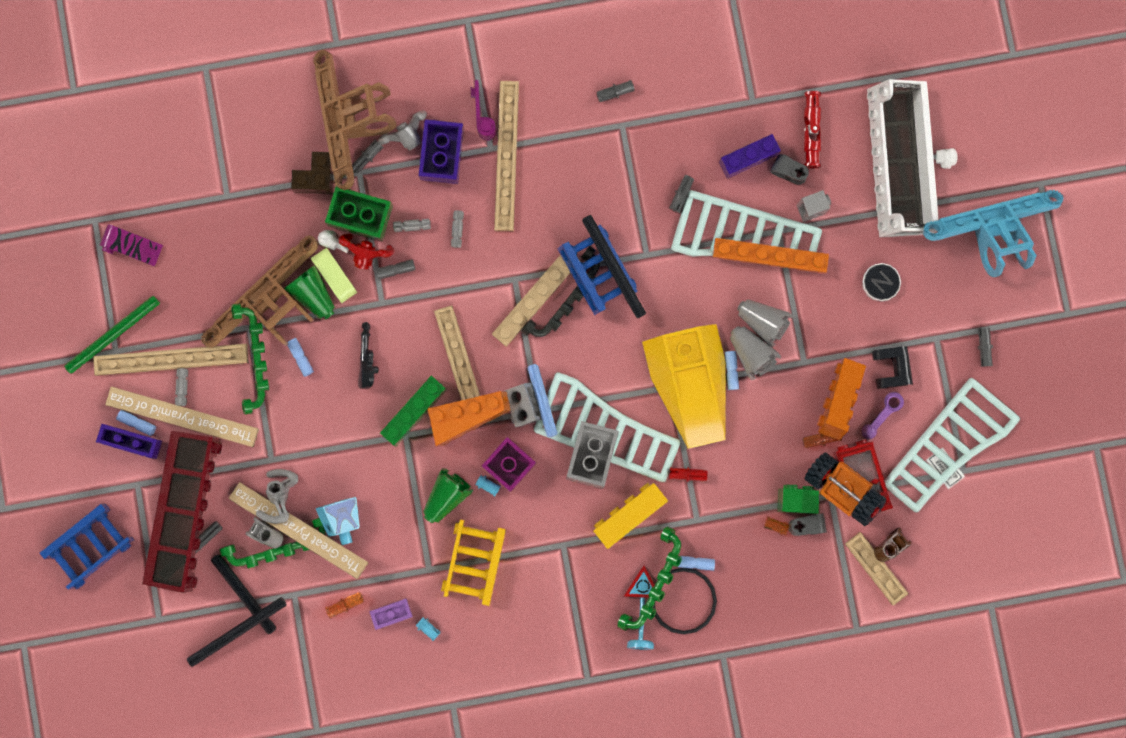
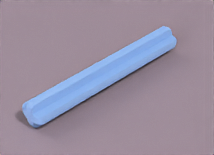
[528,364,557,437]

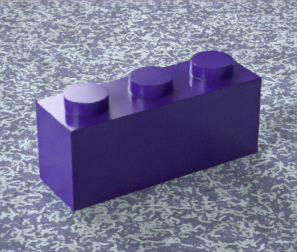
[719,134,781,179]
[96,424,162,459]

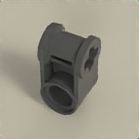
[770,154,809,185]
[788,513,827,536]

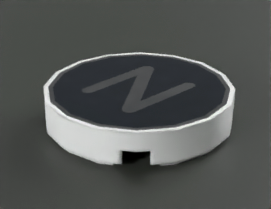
[862,263,901,301]

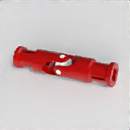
[804,91,821,169]

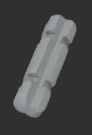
[451,210,464,248]
[393,219,431,232]
[175,368,188,406]

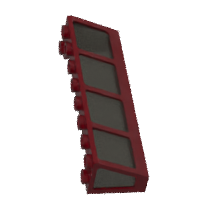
[142,431,222,593]

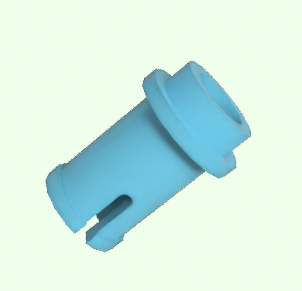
[475,475,501,496]
[416,617,441,641]

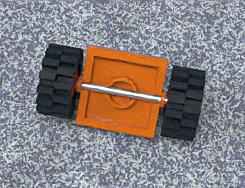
[804,452,886,526]

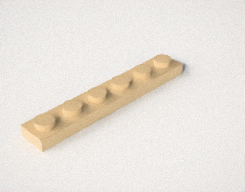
[492,255,581,347]

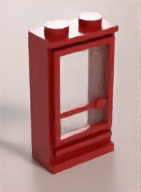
[833,439,893,519]

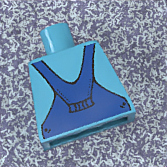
[316,497,360,545]

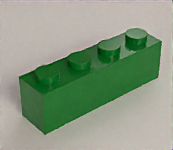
[380,375,447,447]

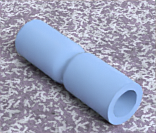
[287,338,314,377]
[725,351,739,390]
[116,410,156,436]
[678,556,715,571]

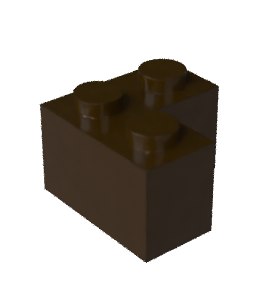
[291,152,333,194]

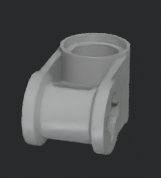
[245,517,283,548]

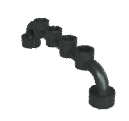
[521,246,600,337]

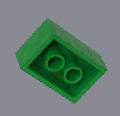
[325,186,393,242]

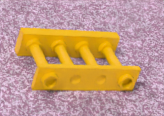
[441,520,506,606]

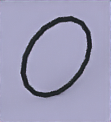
[653,568,717,635]

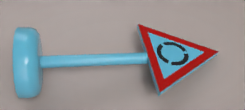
[623,566,655,650]

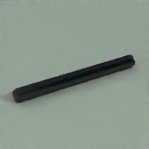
[582,215,646,319]
[187,597,287,667]

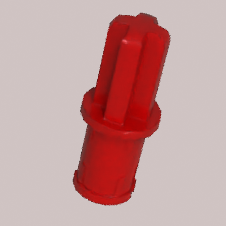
[669,467,708,482]

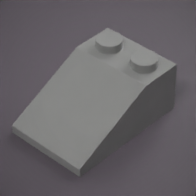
[566,421,619,489]

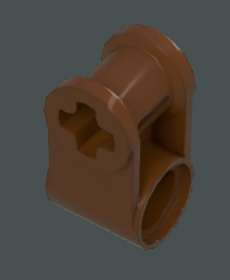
[874,527,912,562]

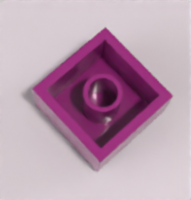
[482,437,536,492]

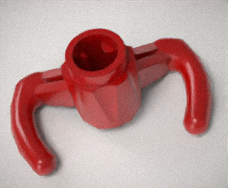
[338,233,394,270]

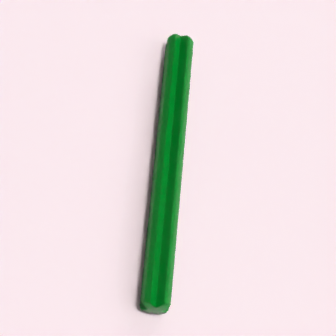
[64,296,160,374]

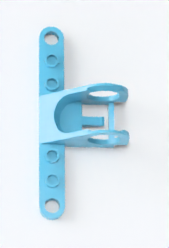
[923,190,1064,277]

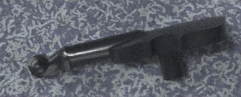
[358,322,379,390]

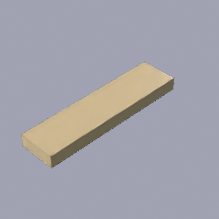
[845,532,908,606]

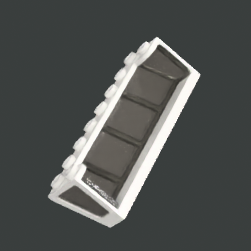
[867,79,939,237]

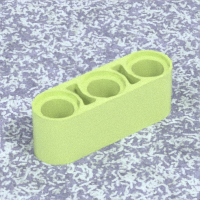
[311,248,357,303]

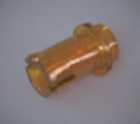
[764,516,790,536]

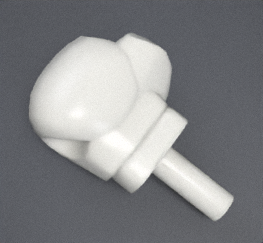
[933,148,958,169]
[318,230,349,253]

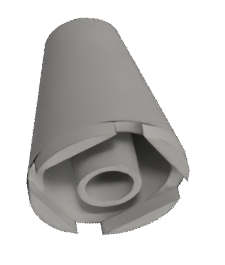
[737,299,793,347]
[730,326,781,380]

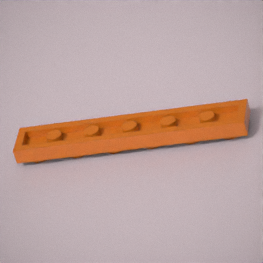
[712,238,829,274]

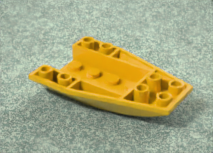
[642,324,726,449]

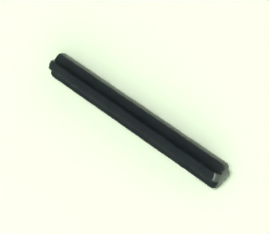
[211,554,277,635]

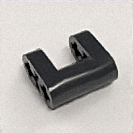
[872,346,913,389]

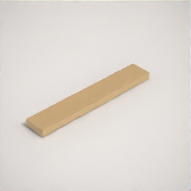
[434,305,480,400]

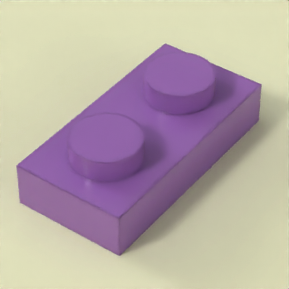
[369,598,413,630]

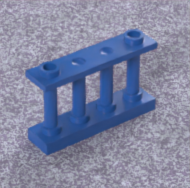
[557,224,638,316]
[40,504,134,590]

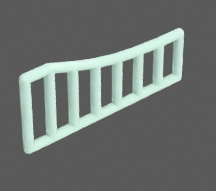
[671,190,822,257]
[534,372,680,482]
[884,378,1020,513]

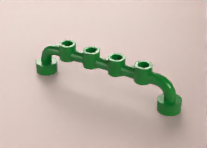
[231,303,269,415]
[219,518,326,569]
[617,526,682,631]

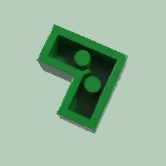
[777,484,819,514]

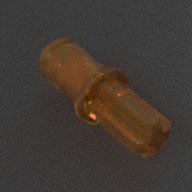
[803,433,842,448]
[325,592,364,619]

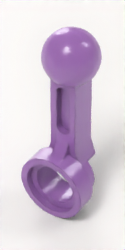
[861,392,904,439]

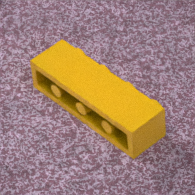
[593,483,668,549]

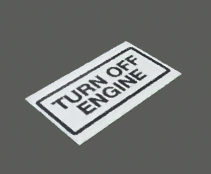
[926,448,965,489]

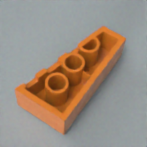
[817,358,866,440]
[428,391,511,446]

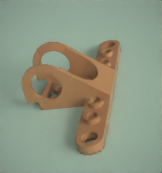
[313,49,396,190]
[201,235,318,348]

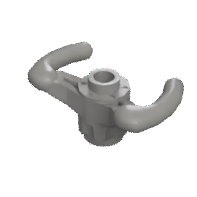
[378,110,427,150]
[256,469,298,524]

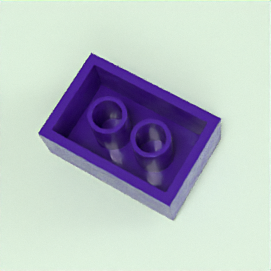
[418,120,464,184]

